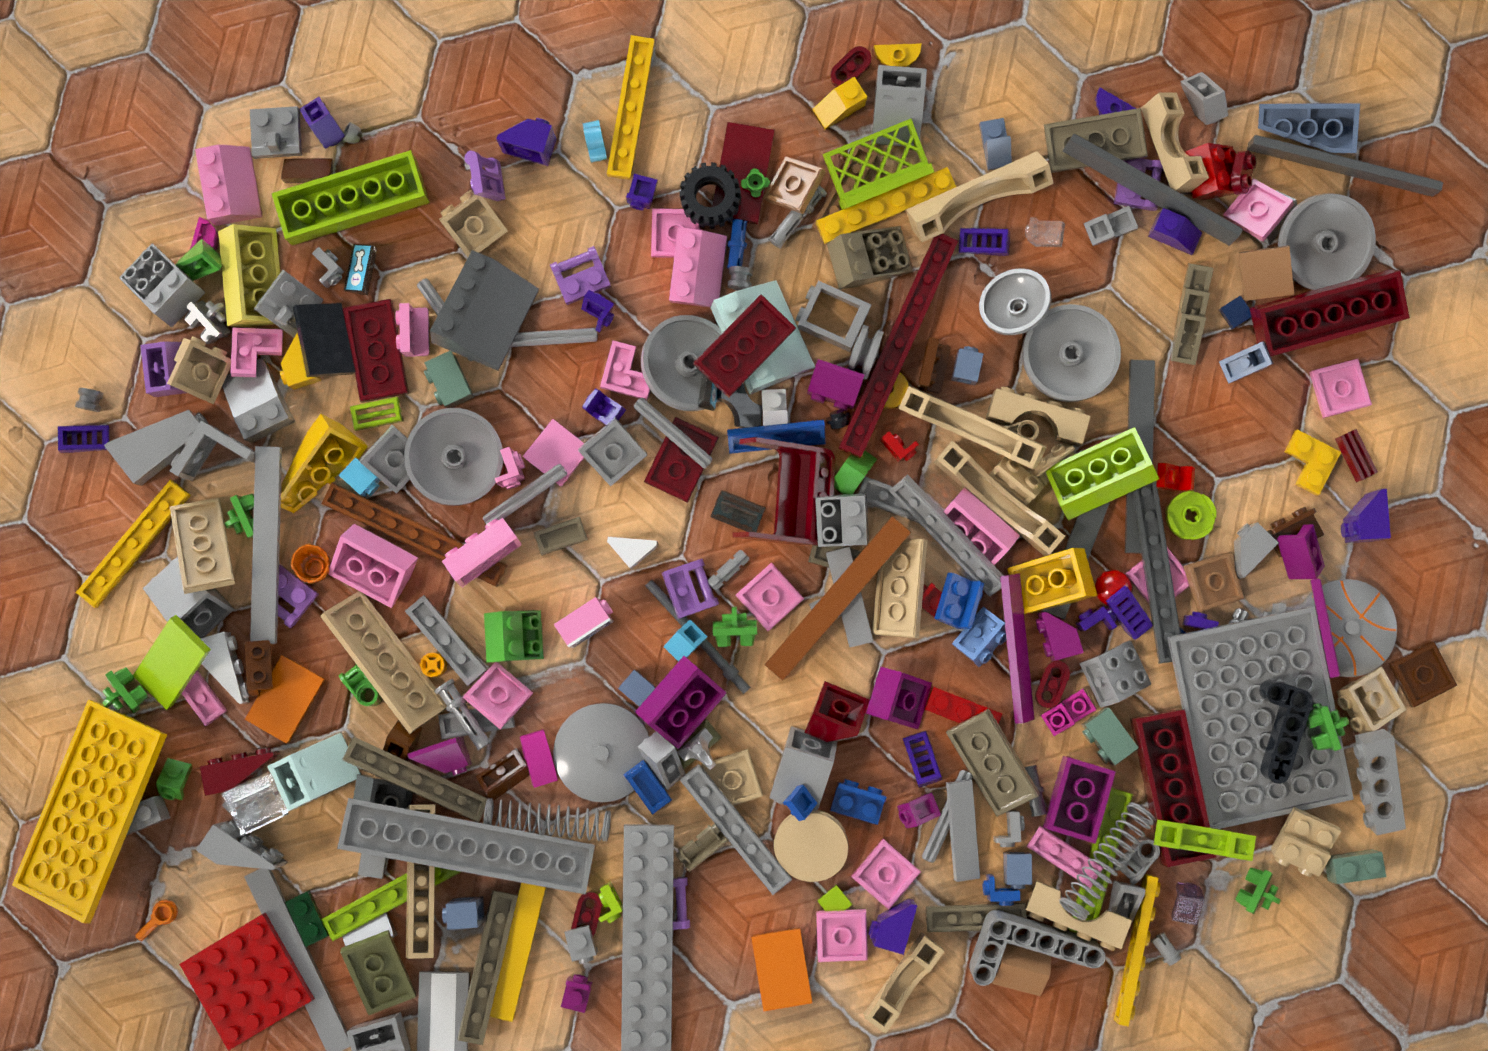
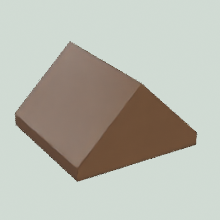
[992,943,1051,996]

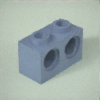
[442,896,485,930]

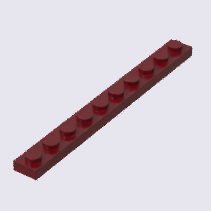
[838,233,958,458]

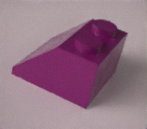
[807,359,864,411]
[866,666,932,730]

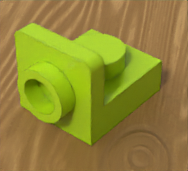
[599,881,623,923]

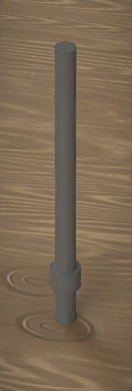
[645,580,751,694]

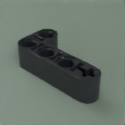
[1259,679,1313,784]

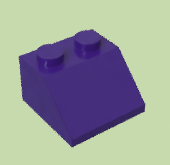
[496,118,557,166]
[1341,489,1391,543]
[868,898,917,955]

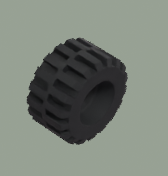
[680,162,741,229]

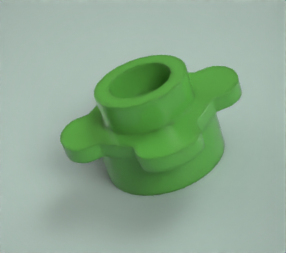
[741,169,770,198]

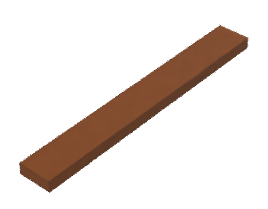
[321,482,508,587]
[764,516,911,681]

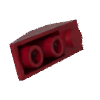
[200,747,280,796]

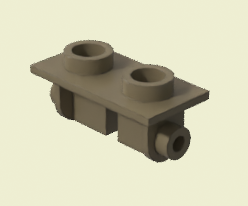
[676,824,728,872]

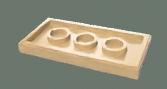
[170,498,235,594]
[872,539,928,638]

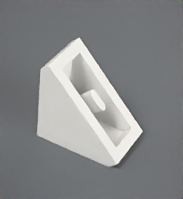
[607,537,658,569]

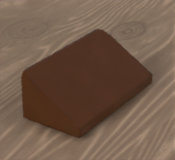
[281,158,333,183]
[476,748,530,800]

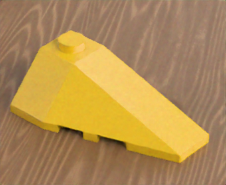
[281,413,368,513]

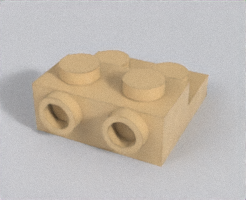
[439,190,508,258]
[167,336,231,404]
[1336,667,1406,734]
[1271,807,1341,877]

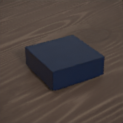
[1219,295,1251,329]

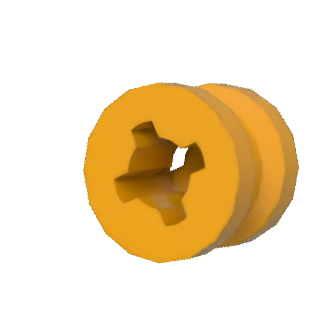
[420,653,448,677]

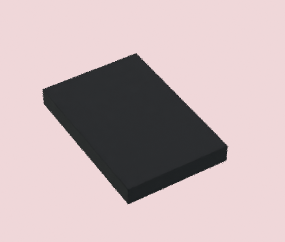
[293,303,355,377]

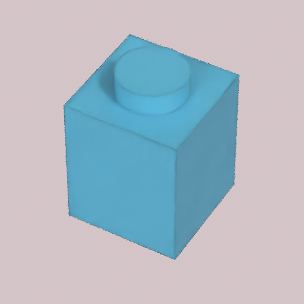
[339,457,381,497]
[663,620,708,662]

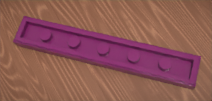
[1000,573,1035,724]

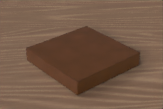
[1388,642,1458,707]

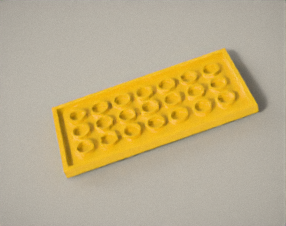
[12,700,167,924]

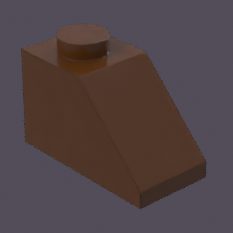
[383,720,422,761]

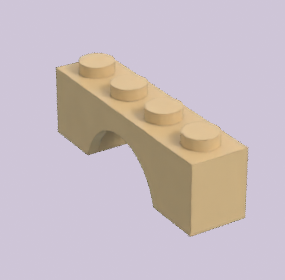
[1141,93,1209,193]
[986,387,1090,447]
[1026,881,1132,951]
[863,932,945,1034]

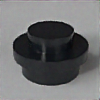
[826,409,850,429]

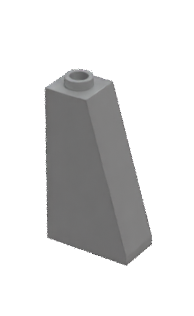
[104,410,208,486]

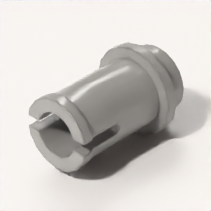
[1151,932,1181,966]

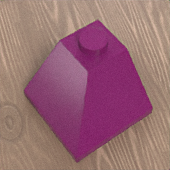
[408,736,472,776]

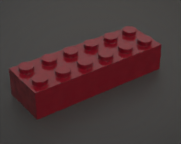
[1250,270,1410,357]
[1130,709,1217,867]

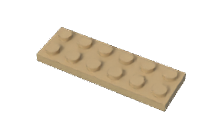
[320,591,447,734]

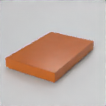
[244,655,326,744]
[751,927,812,1012]

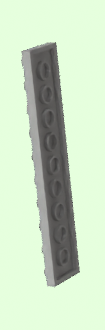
[337,798,595,894]
[621,824,674,1051]

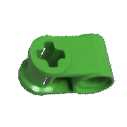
[339,663,383,707]

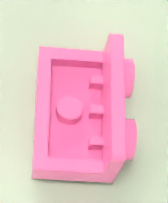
[396,303,430,357]
[495,447,525,490]

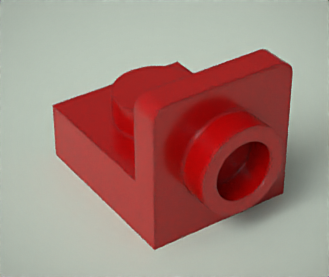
[880,431,919,463]
[1156,463,1195,491]
[922,582,942,621]

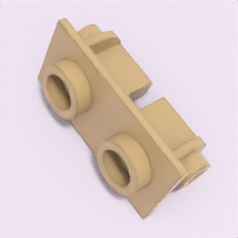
[1027,443,1076,486]

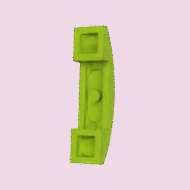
[1154,820,1256,861]

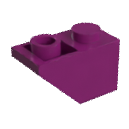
[1036,612,1084,661]

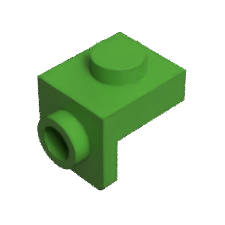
[156,758,192,800]

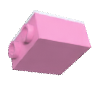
[554,597,614,648]

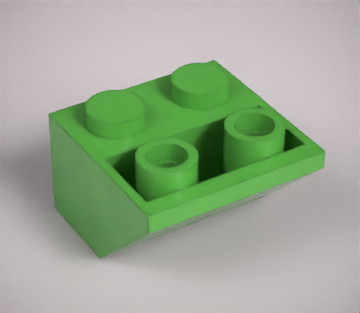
[484,610,544,662]

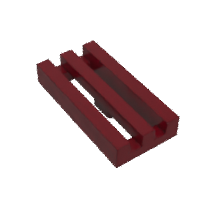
[1335,429,1378,483]

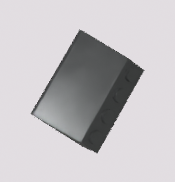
[430,250,539,371]

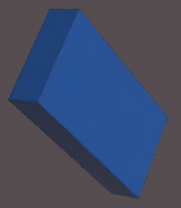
[623,760,672,815]

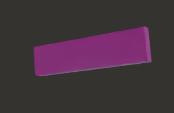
[1310,578,1340,678]

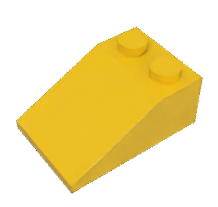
[1007,548,1097,615]

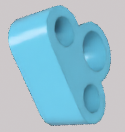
[583,120,607,163]

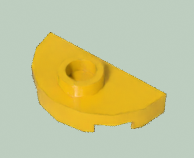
[874,43,922,67]

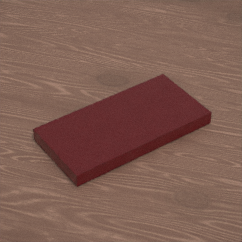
[712,122,775,225]
[693,294,796,398]
[343,299,409,403]

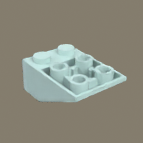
[267,732,361,811]

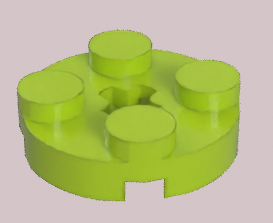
[1165,491,1216,540]

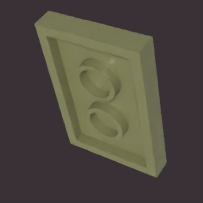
[340,930,416,1015]

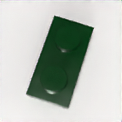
[285,890,329,947]

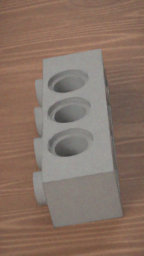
[1353,729,1406,835]

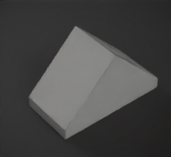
[1108,880,1145,924]

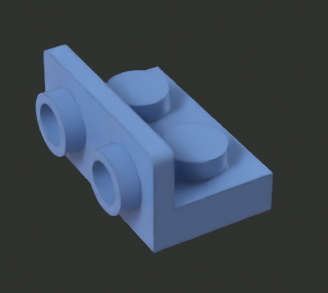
[952,606,1007,667]

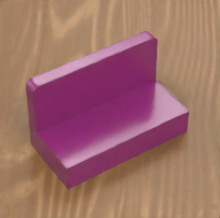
[1277,524,1325,579]

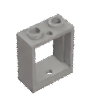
[796,280,871,352]

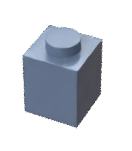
[951,346,984,386]
[618,670,656,707]
[1003,852,1032,889]

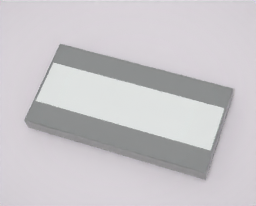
[417,971,470,1051]

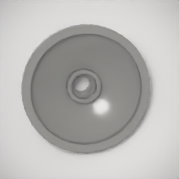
[979,269,1051,335]

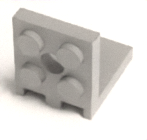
[170,421,255,482]

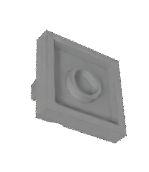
[250,106,302,159]
[254,270,324,337]
[578,418,647,486]
[359,425,410,494]

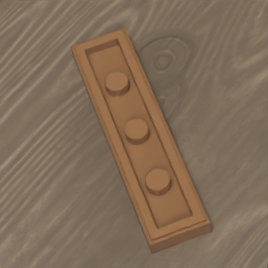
[812,145,878,231]

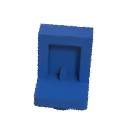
[982,874,1020,906]

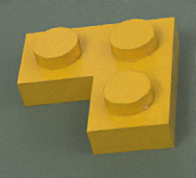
[1284,430,1341,496]

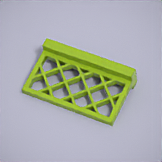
[822,119,934,210]

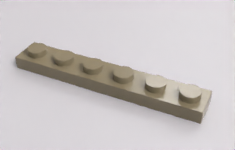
[342,737,487,822]
[457,890,518,1045]

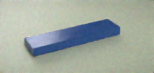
[727,420,826,454]

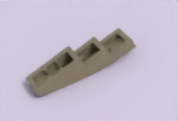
[1171,263,1214,365]

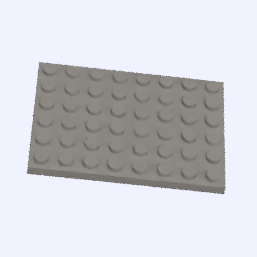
[1167,606,1354,829]

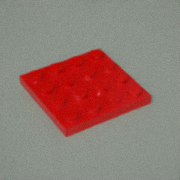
[179,912,315,1051]

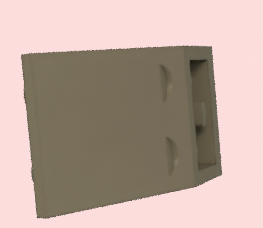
[827,226,913,290]

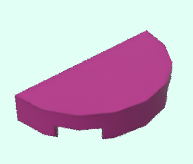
[190,217,219,251]

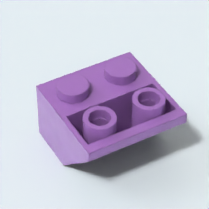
[140,342,187,397]

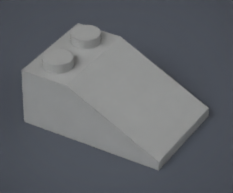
[222,357,295,443]

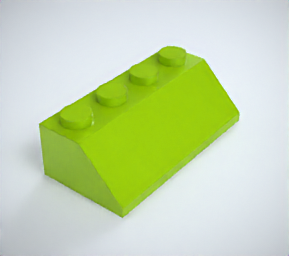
[1045,427,1159,520]

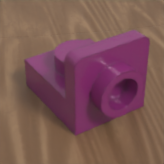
[897,792,941,828]
[561,974,593,1013]

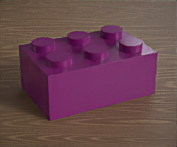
[635,656,727,749]
[1043,756,1116,844]

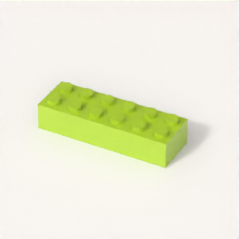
[271,150,430,246]

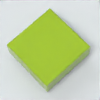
[817,885,852,911]

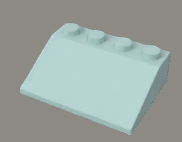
[710,280,815,395]

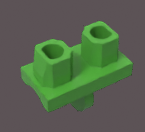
[224,494,254,538]
[713,607,757,647]
[102,667,148,714]
[1306,703,1349,751]
[1235,867,1281,914]

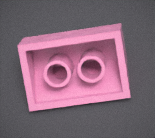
[195,145,262,226]
[669,227,727,307]
[943,487,1020,565]
[442,518,522,588]
[329,524,418,608]

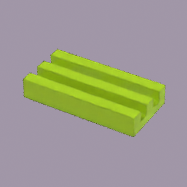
[350,397,403,431]

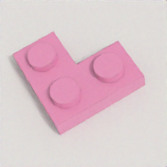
[231,328,283,377]
[600,341,650,400]

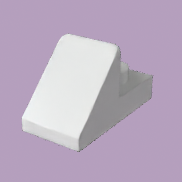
[762,389,788,426]

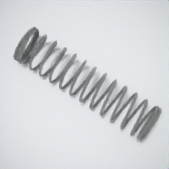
[483,798,611,842]
[1059,802,1156,920]

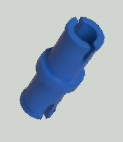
[727,219,748,269]

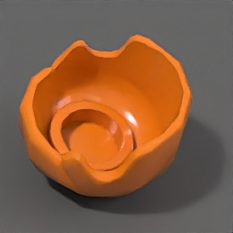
[291,544,331,584]

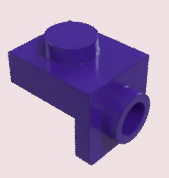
[626,174,658,211]
[581,290,614,333]
[582,388,626,425]
[1075,606,1117,631]
[1182,612,1219,629]

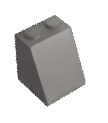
[143,556,234,639]
[770,726,838,811]

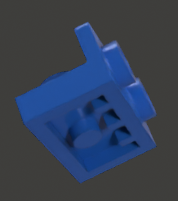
[934,573,984,629]
[830,779,887,825]

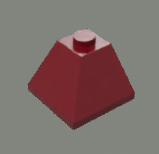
[804,681,870,742]

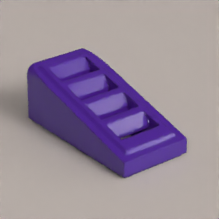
[959,228,1010,256]
[58,425,110,453]
[1106,585,1153,640]
[903,731,942,788]

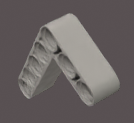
[969,910,1106,986]

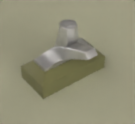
[674,719,722,770]

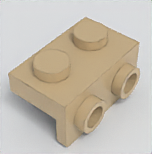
[989,457,1044,506]

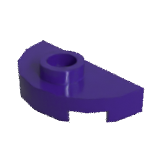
[1095,87,1136,115]

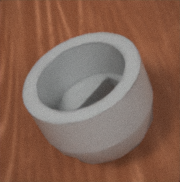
[342,122,362,144]

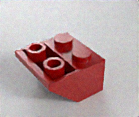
[1185,143,1236,200]

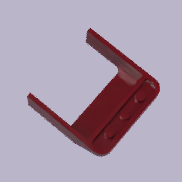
[732,437,836,546]

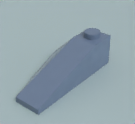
[1258,103,1360,153]

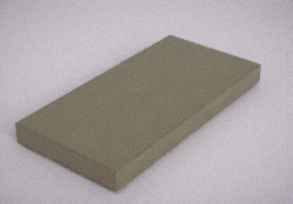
[1044,108,1148,173]
[946,708,1040,817]

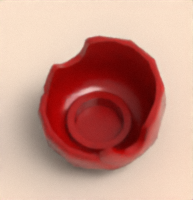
[1095,570,1133,607]

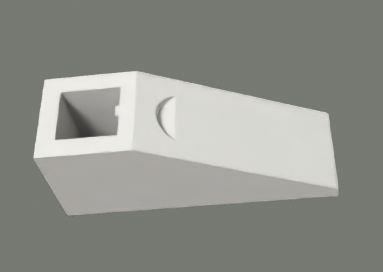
[201,632,250,704]

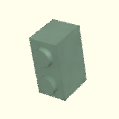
[424,351,475,408]
[1081,707,1139,765]
[1325,849,1386,884]

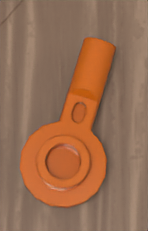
[135,899,178,942]

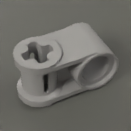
[1113,837,1160,885]

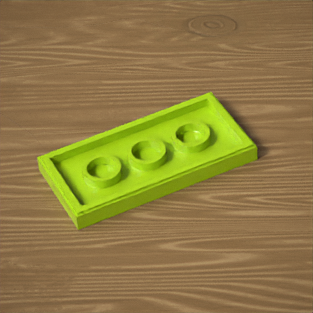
[133,615,211,710]

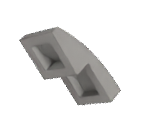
[1083,206,1138,246]

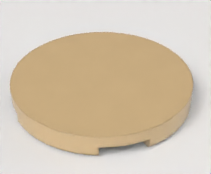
[774,810,848,882]

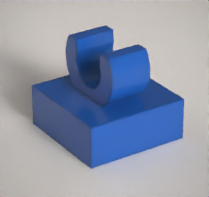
[783,785,818,821]

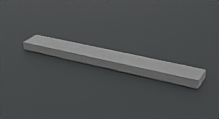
[250,446,282,644]
[244,869,350,1051]

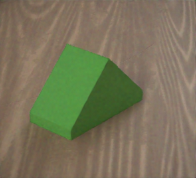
[175,239,222,281]
[834,450,877,495]

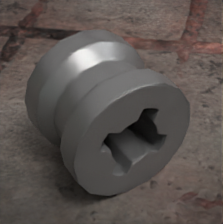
[728,266,753,290]
[75,388,104,412]

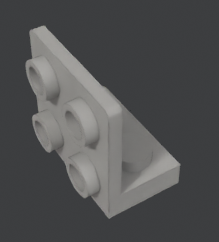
[1079,640,1151,708]

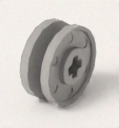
[847,324,884,380]

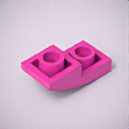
[1041,688,1097,736]
[520,730,558,788]

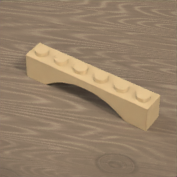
[906,151,1054,242]
[899,386,1047,469]
[933,441,1065,556]

